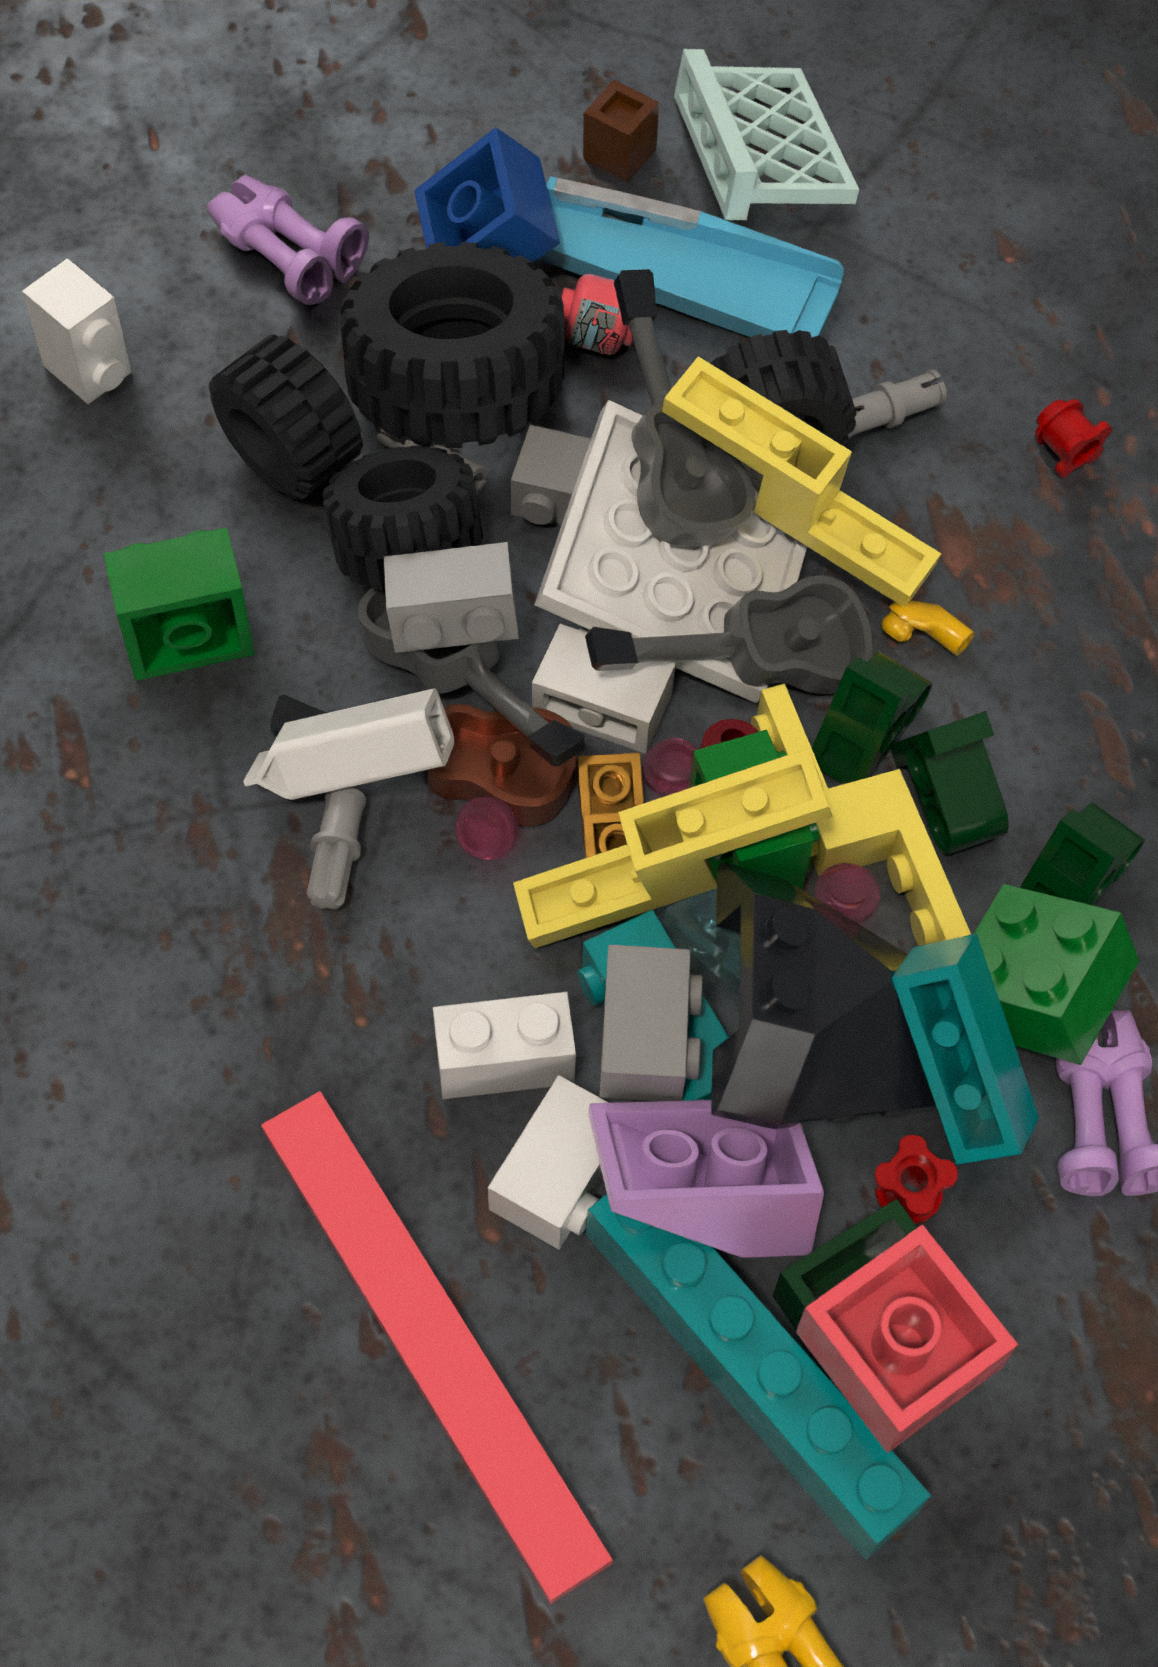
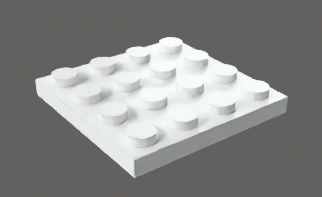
[534,400,807,703]

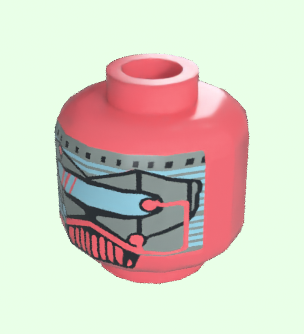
[561,274,633,356]

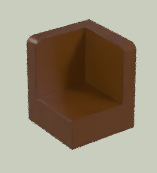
[583,80,659,183]

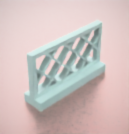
[674,49,859,220]

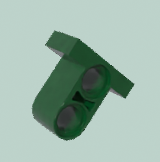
[812,651,933,784]
[890,711,1009,855]
[1019,802,1145,905]

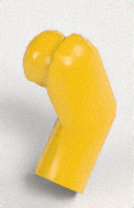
[881,600,975,656]

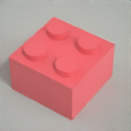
[796,1224,1018,1453]

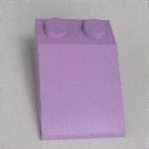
[588,1100,824,1258]

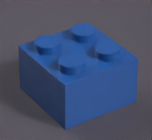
[414,127,560,263]

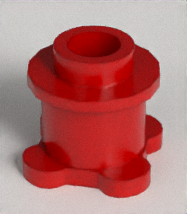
[1034,399,1112,477]
[874,1135,958,1224]

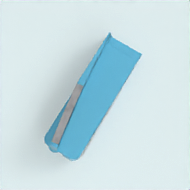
[538,176,844,337]

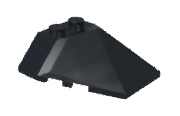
[711,862,937,1129]

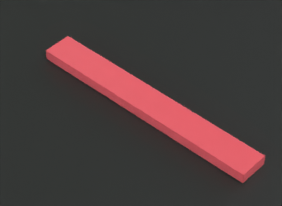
[261,1091,613,1605]

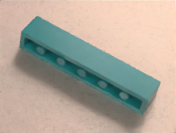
[586,1194,931,1561]

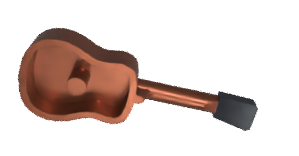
[270,695,576,826]

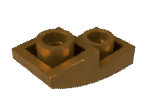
[576,752,644,858]

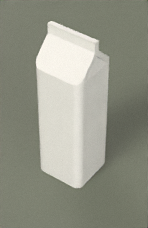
[243,688,454,800]

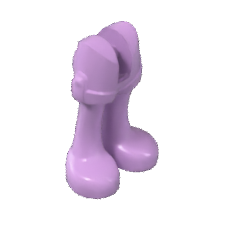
[207,174,369,305]
[1056,1010,1158,1196]

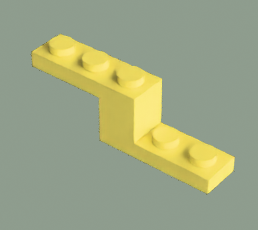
[662,356,941,607]
[751,684,971,946]
[513,748,833,949]

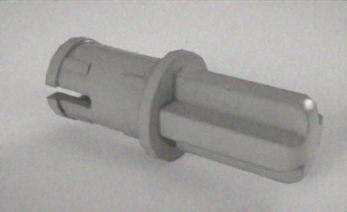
[307,787,366,909]

